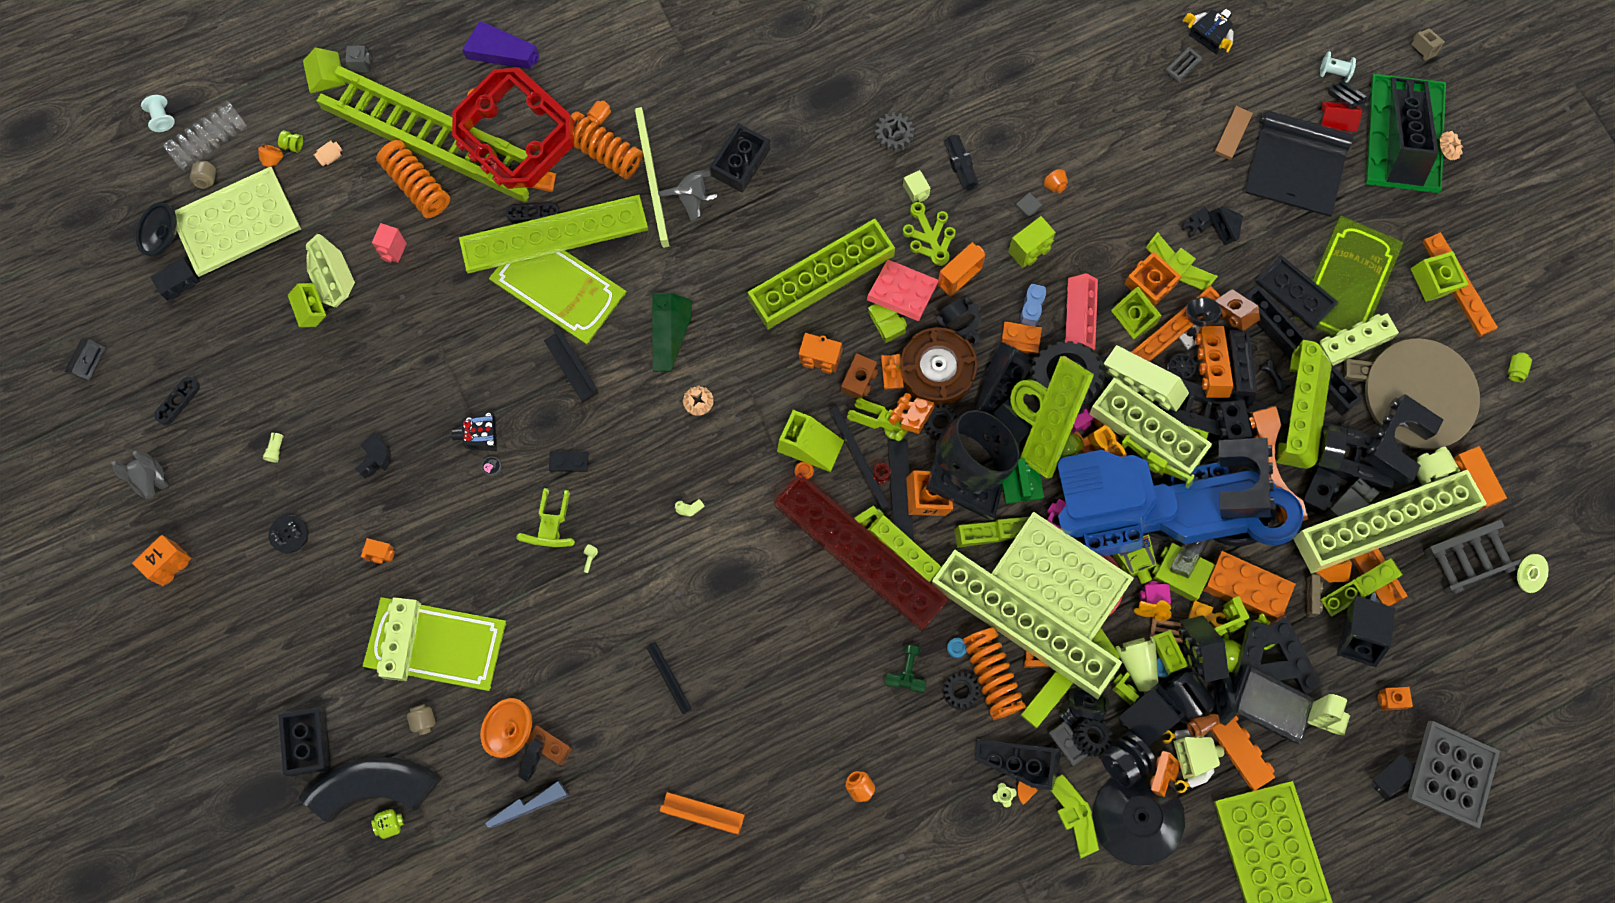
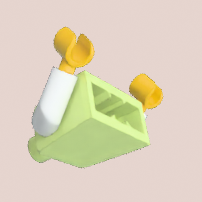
[1162,729,1224,793]

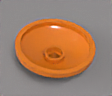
[480,698,532,758]

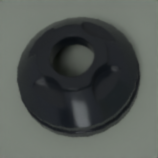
[1186,297,1222,327]

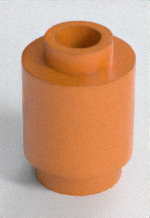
[586,100,611,126]

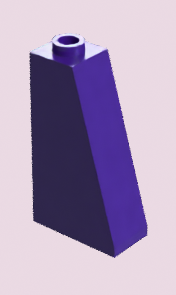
[462,21,539,69]

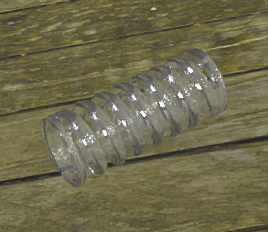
[163,100,248,172]

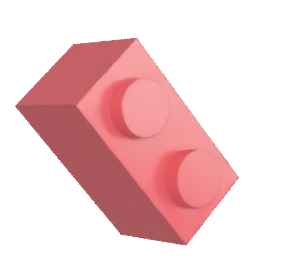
[372,223,407,263]

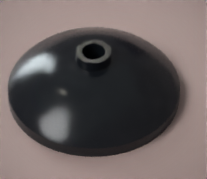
[136,202,177,257]

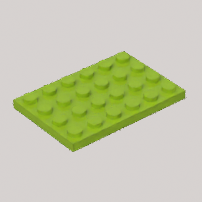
[1214,781,1332,903]

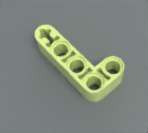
[1307,694,1350,735]

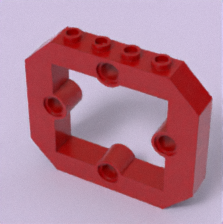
[452,68,574,189]

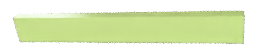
[635,107,669,248]

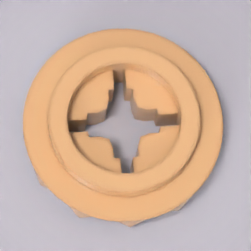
[1440,131,1463,160]
[683,385,713,415]

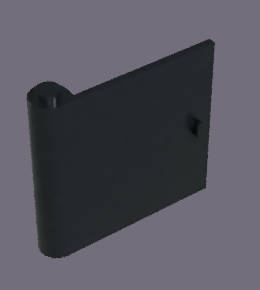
[1245,110,1354,217]

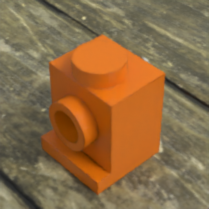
[361,538,395,564]

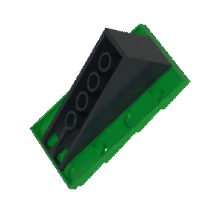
[1366,74,1446,193]

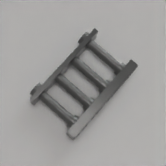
[1424,520,1522,594]

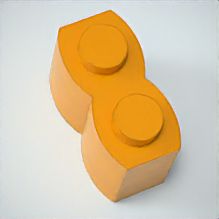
[1089,425,1126,457]

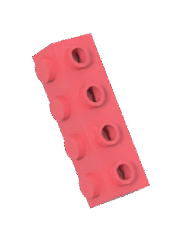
[1065,273,1098,350]

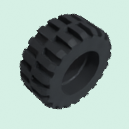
[1030,341,1104,415]

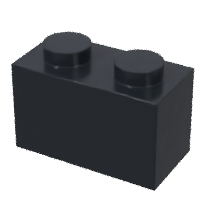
[150,258,200,301]

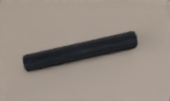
[647,642,692,714]

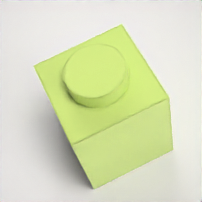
[903,170,930,203]

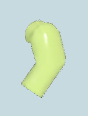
[675,499,705,517]

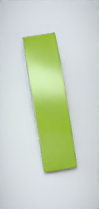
[1020,671,1073,728]

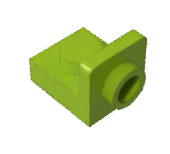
[854,506,884,528]
[1112,672,1139,705]

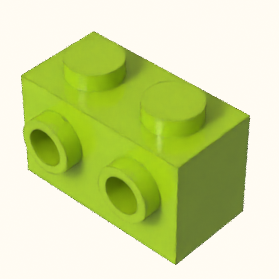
[288,283,326,327]

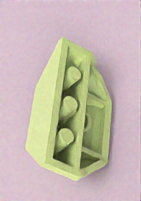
[306,234,355,307]

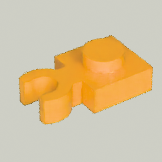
[1188,601,1225,628]

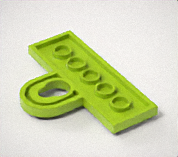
[1011,356,1094,478]

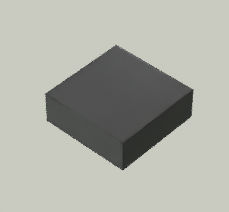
[1016,192,1042,219]

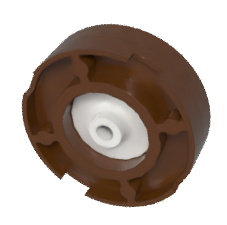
[900,328,977,407]

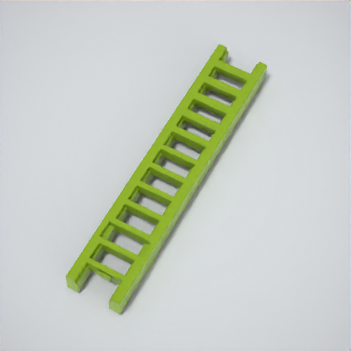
[316,65,529,203]

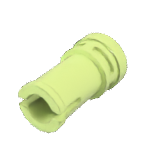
[263,433,284,463]

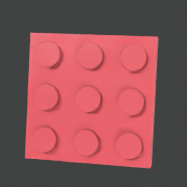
[867,259,938,321]

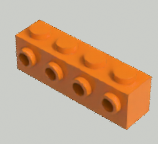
[1210,714,1275,791]

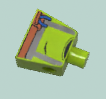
[1113,535,1156,585]

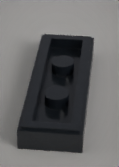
[1211,670,1238,726]

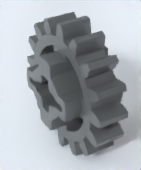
[875,112,914,152]

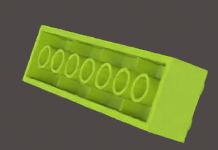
[748,219,895,330]

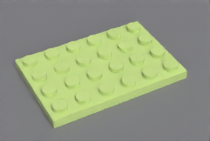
[175,167,301,277]
[992,512,1134,641]

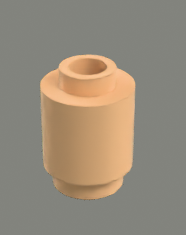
[314,141,343,166]

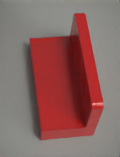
[1321,102,1363,131]

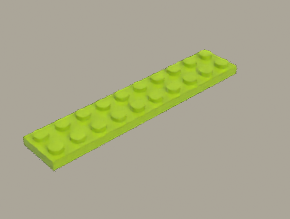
[459,195,648,273]

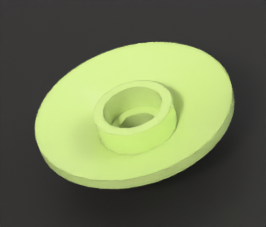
[1517,554,1548,593]

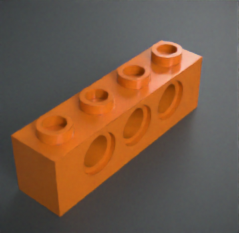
[1195,326,1233,398]

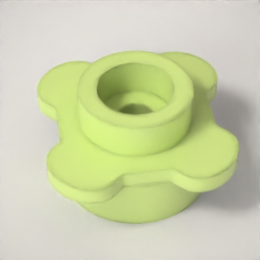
[993,783,1016,807]

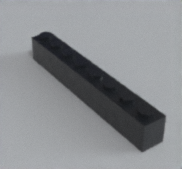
[1244,285,1363,416]

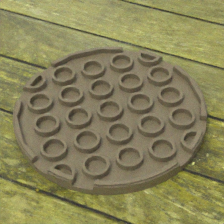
[1365,338,1480,450]

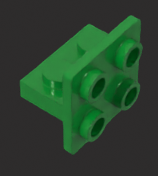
[1002,458,1044,504]

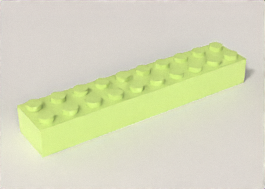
[1293,470,1487,574]
[932,550,1122,699]

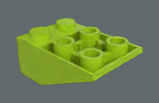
[777,410,844,472]

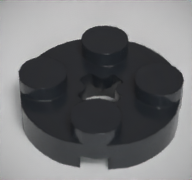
[1068,687,1110,721]

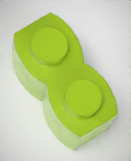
[868,304,907,343]

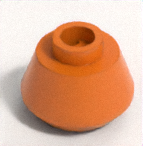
[258,145,284,167]
[1044,169,1068,193]

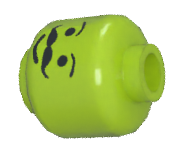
[371,809,404,839]

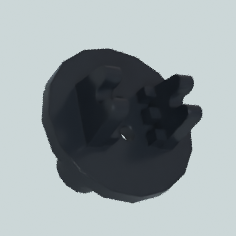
[268,515,309,554]

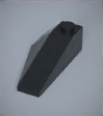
[975,342,1033,415]
[975,739,1061,790]

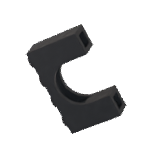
[1364,394,1444,486]
[1219,438,1275,519]

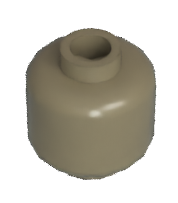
[190,161,216,189]
[407,704,436,735]

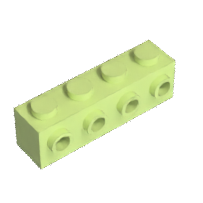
[1320,313,1399,366]
[377,598,421,681]

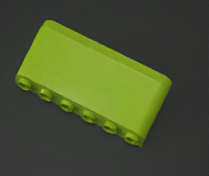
[1276,340,1331,469]

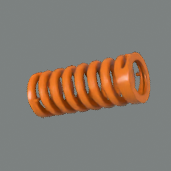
[571,111,643,179]
[376,140,450,218]
[962,627,1027,720]

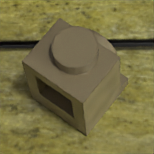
[1411,28,1445,61]

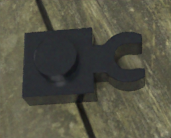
[1182,206,1214,238]

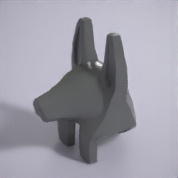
[658,170,718,221]
[111,450,169,500]

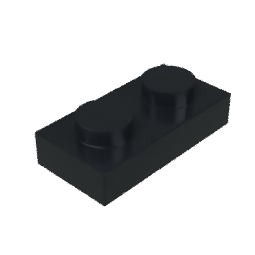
[549,451,589,472]

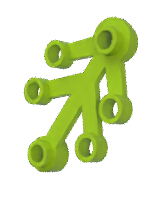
[903,202,955,266]

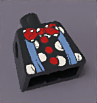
[451,411,497,451]

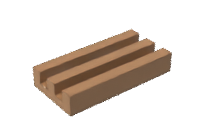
[1149,618,1183,644]

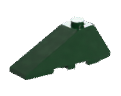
[652,293,692,372]

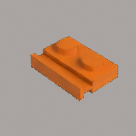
[1001,322,1042,355]

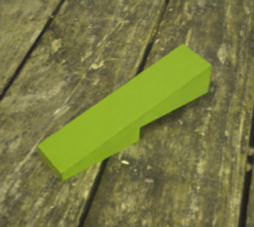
[954,517,1029,548]

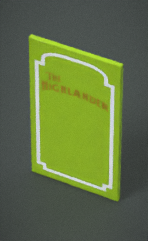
[489,250,627,345]
[363,597,506,691]

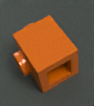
[1378,687,1413,711]

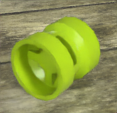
[278,130,303,153]

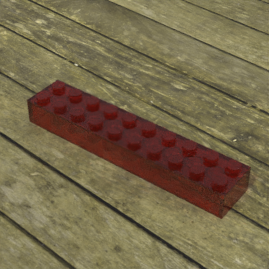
[774,473,949,632]

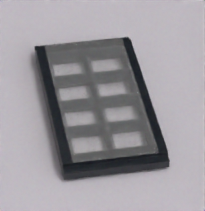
[1235,665,1315,745]

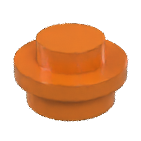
[795,461,814,480]

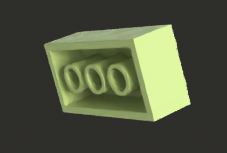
[1104,345,1189,411]

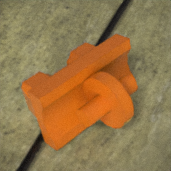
[881,354,903,390]

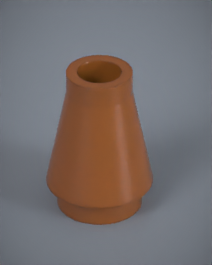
[1187,713,1219,738]

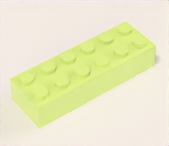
[1089,377,1212,475]

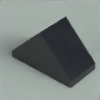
[1208,206,1243,246]

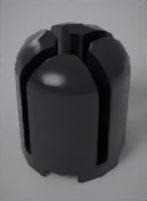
[1162,667,1216,725]

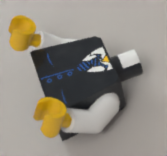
[1183,9,1234,54]

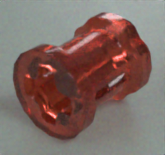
[873,463,891,484]

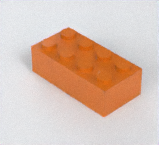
[1203,551,1296,622]

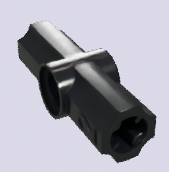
[944,135,979,190]

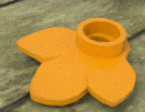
[1134,600,1172,621]

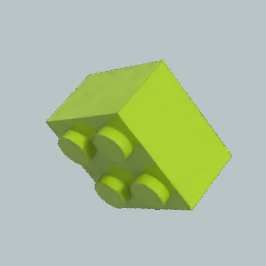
[1008,216,1056,268]

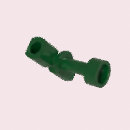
[885,645,926,694]

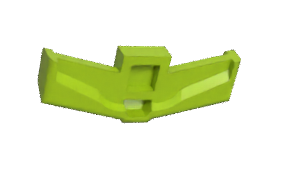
[1146,232,1218,291]
[1122,435,1194,489]
[1050,774,1099,859]

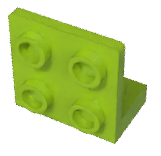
[1214,596,1250,636]

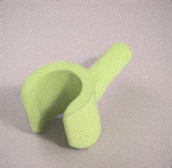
[584,544,598,573]

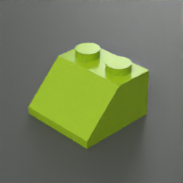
[1411,251,1469,302]

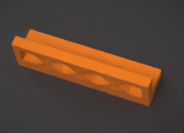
[1352,549,1407,606]
[660,792,745,835]

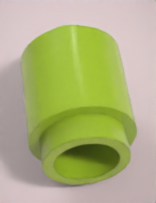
[1508,353,1532,382]

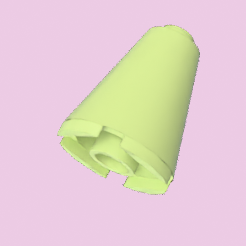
[1116,637,1158,694]

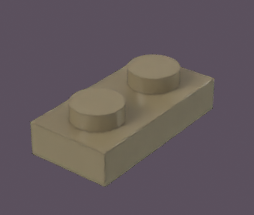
[1344,359,1373,382]
[1307,575,1323,618]

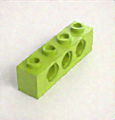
[867,515,942,582]

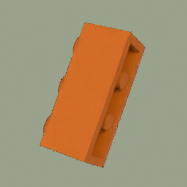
[1453,446,1507,511]

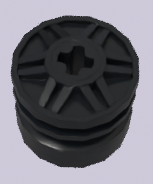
[1101,733,1156,788]

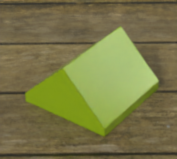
[303,48,346,93]
[1111,287,1161,339]

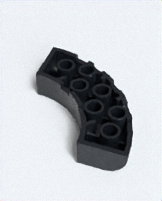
[298,757,442,822]

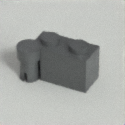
[1325,478,1379,519]

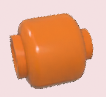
[845,771,875,802]

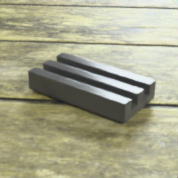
[1164,47,1202,84]

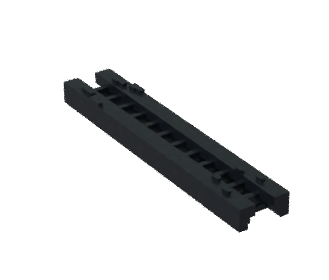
[1151,379,1403,492]

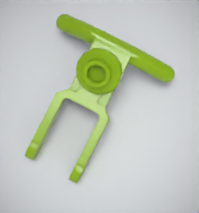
[847,398,908,441]
[516,488,575,547]

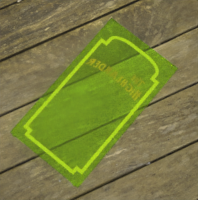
[1296,216,1404,336]

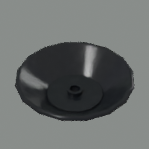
[1092,773,1185,865]

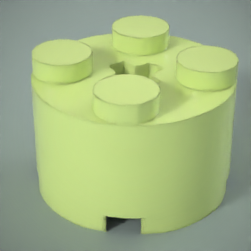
[1416,446,1460,486]

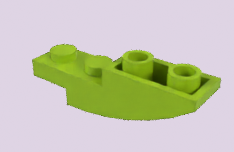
[1321,558,1403,617]

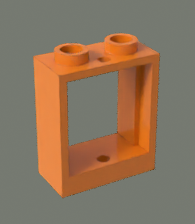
[938,242,985,298]

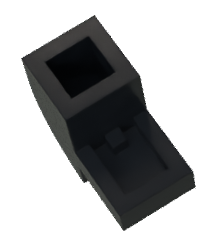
[1318,425,1347,470]
[355,432,391,479]

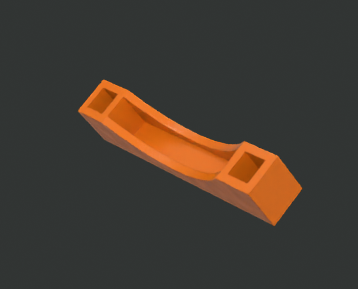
[1248,406,1308,524]

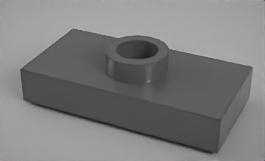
[1048,722,1088,767]

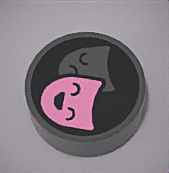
[482,456,502,477]

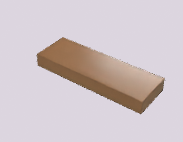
[1214,106,1253,160]

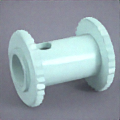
[1320,52,1356,83]
[141,95,175,132]

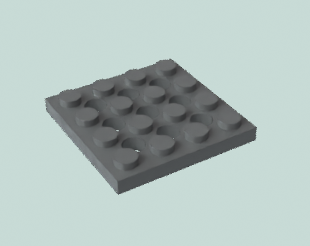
[1407,721,1500,829]

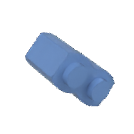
[1020,284,1046,326]

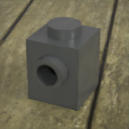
[346,46,372,73]

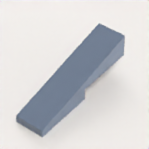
[485,782,569,828]

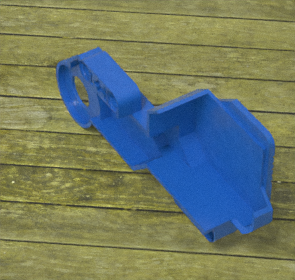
[1058,450,1303,557]

